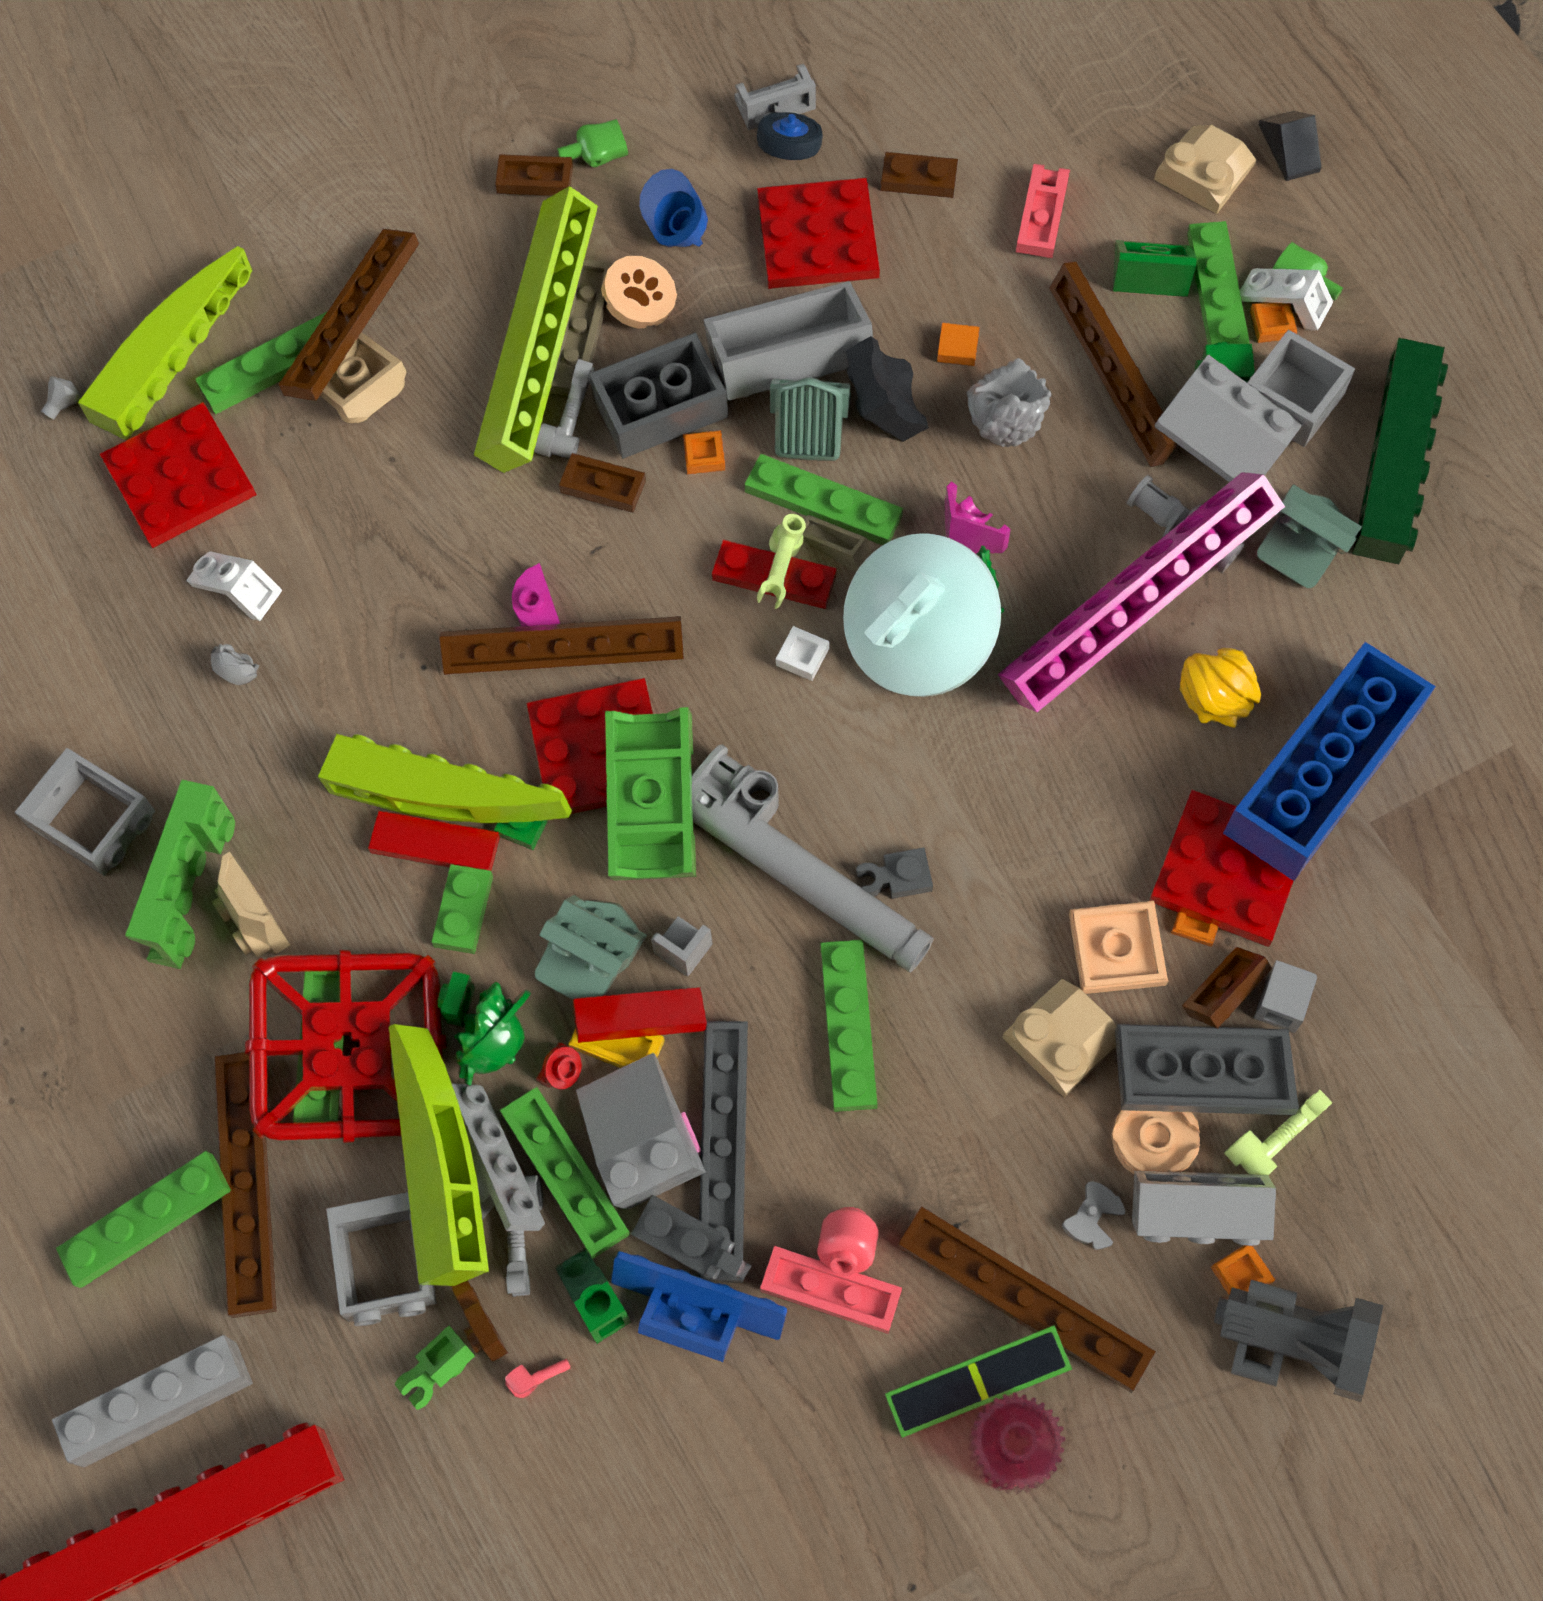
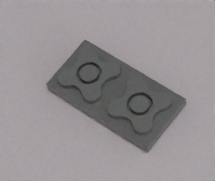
[1115,1024,1299,1115]

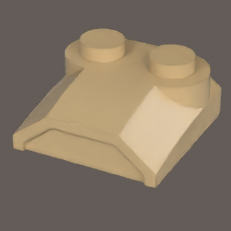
[1154,125,1256,214]
[320,332,407,423]
[212,852,290,958]
[1002,979,1117,1098]

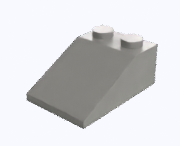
[576,1053,706,1210]

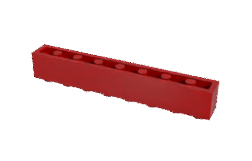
[0,1422,345,1601]

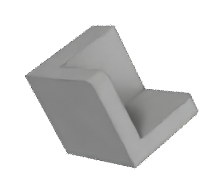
[651,916,713,977]
[1254,960,1317,1033]

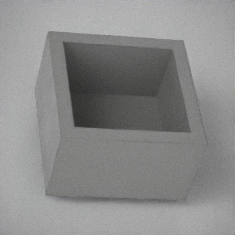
[1247,329,1355,448]

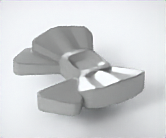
[1062,1181,1125,1250]

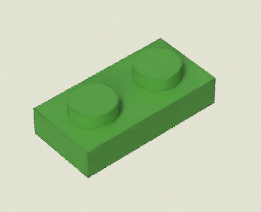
[432,864,493,954]

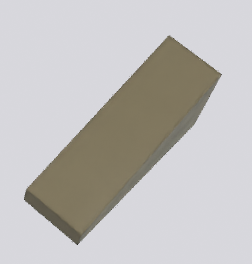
[803,515,872,572]

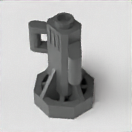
[1214,1280,1384,1402]

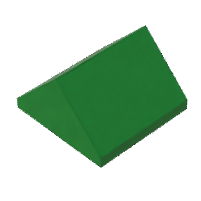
[1113,240,1197,297]

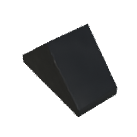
[1258,111,1322,181]

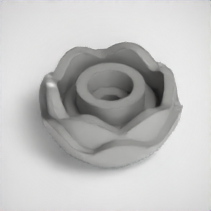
[211,644,260,685]

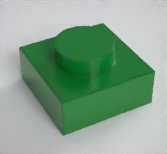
[494,820,548,850]
[438,971,475,1027]

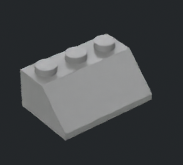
[1154,355,1303,482]

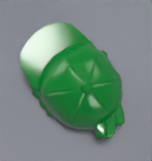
[455,982,531,1086]

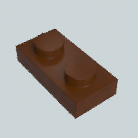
[881,152,958,198]
[495,154,573,196]
[559,453,646,513]
[1182,946,1273,1029]

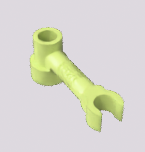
[757,514,806,609]
[1224,1090,1332,1175]

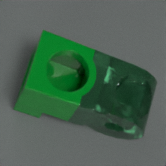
[555,1248,631,1344]

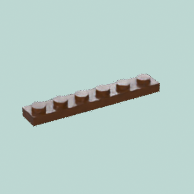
[279,229,419,401]
[1049,261,1178,467]
[439,616,684,675]
[215,1052,277,1318]
[898,1206,1156,1393]

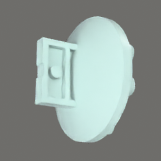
[843,533,1001,697]

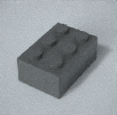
[589,332,728,459]

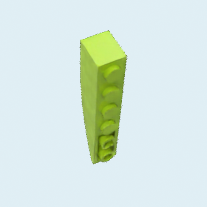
[78,246,252,440]
[318,734,572,823]
[389,1024,489,1286]

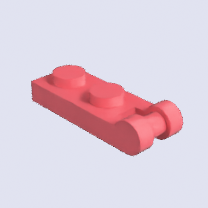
[1016,164,1070,258]

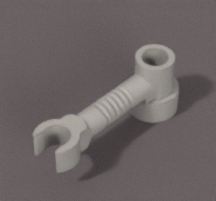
[534,359,595,459]
[495,1175,543,1297]

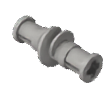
[1127,475,1244,573]

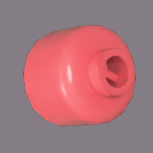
[817,1207,878,1276]

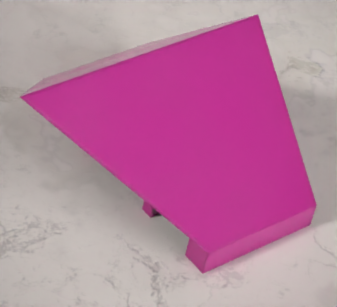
[944,481,1011,554]

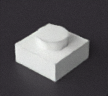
[776,626,829,681]

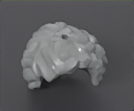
[966,358,1051,447]

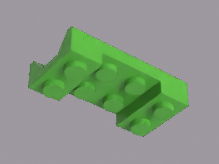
[605,707,696,881]
[125,780,235,969]

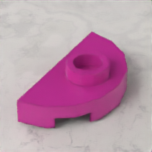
[512,563,560,626]

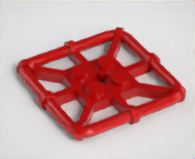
[245,950,447,1143]

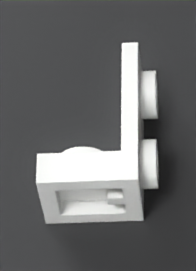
[1240,268,1333,330]
[187,552,282,621]

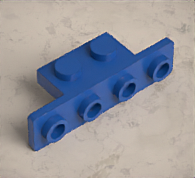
[611,1251,787,1362]

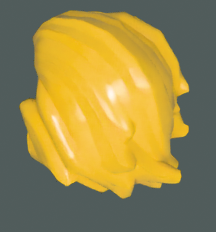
[1180,648,1261,728]

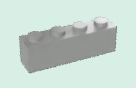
[52,1335,253,1468]

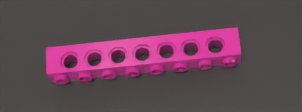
[998,472,1285,712]

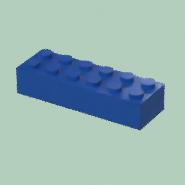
[1223,642,1436,881]

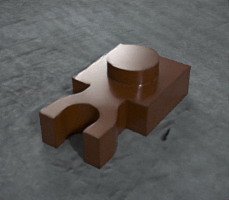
[451,1280,508,1362]

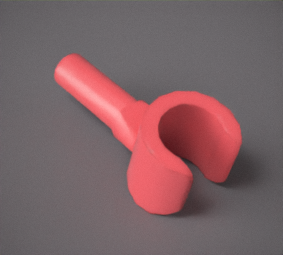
[505,1359,571,1398]

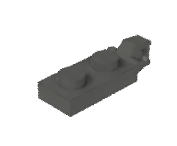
[631,1195,751,1281]

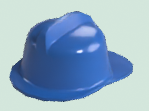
[639,169,708,247]

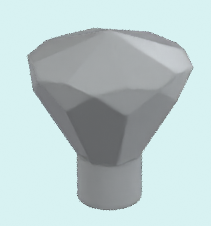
[41,376,82,420]

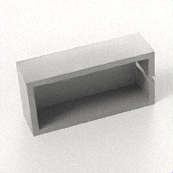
[703,281,873,401]

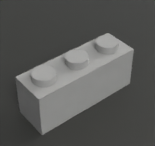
[1132,1171,1276,1246]

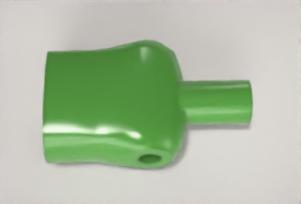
[557,119,628,167]
[1273,242,1343,301]

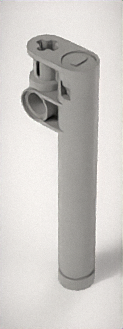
[692,744,934,973]

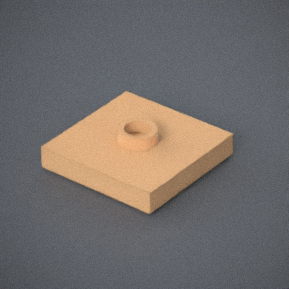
[1069,901,1168,994]

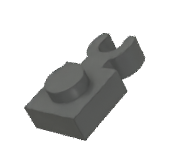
[856,847,933,899]

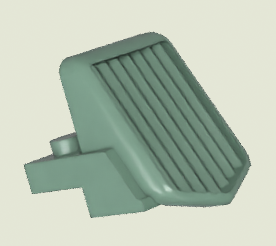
[770,377,851,461]
[1257,484,1362,588]
[535,895,647,1000]

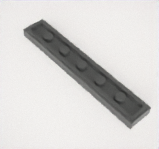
[698,1021,748,1283]

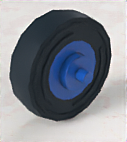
[757,112,823,160]

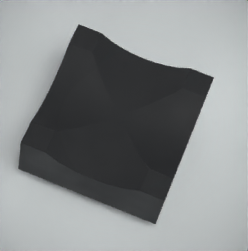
[845,336,929,442]

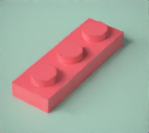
[760,1246,902,1334]

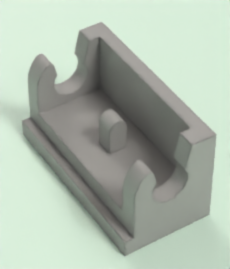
[734,64,816,130]

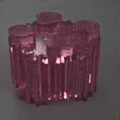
[968,1393,1066,1494]

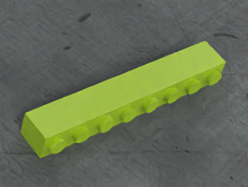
[474,186,598,473]

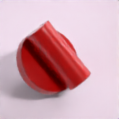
[536,1042,582,1089]

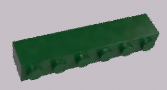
[1352,338,1448,565]

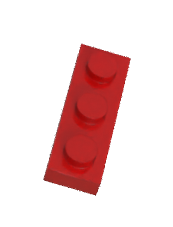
[712,540,837,609]

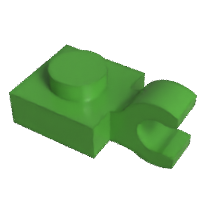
[395,1325,475,1410]

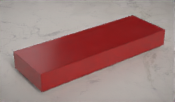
[368,811,500,871]
[573,987,707,1043]

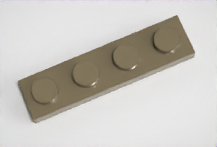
[549,259,613,396]

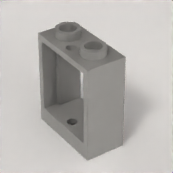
[15,748,155,876]
[326,1192,437,1326]

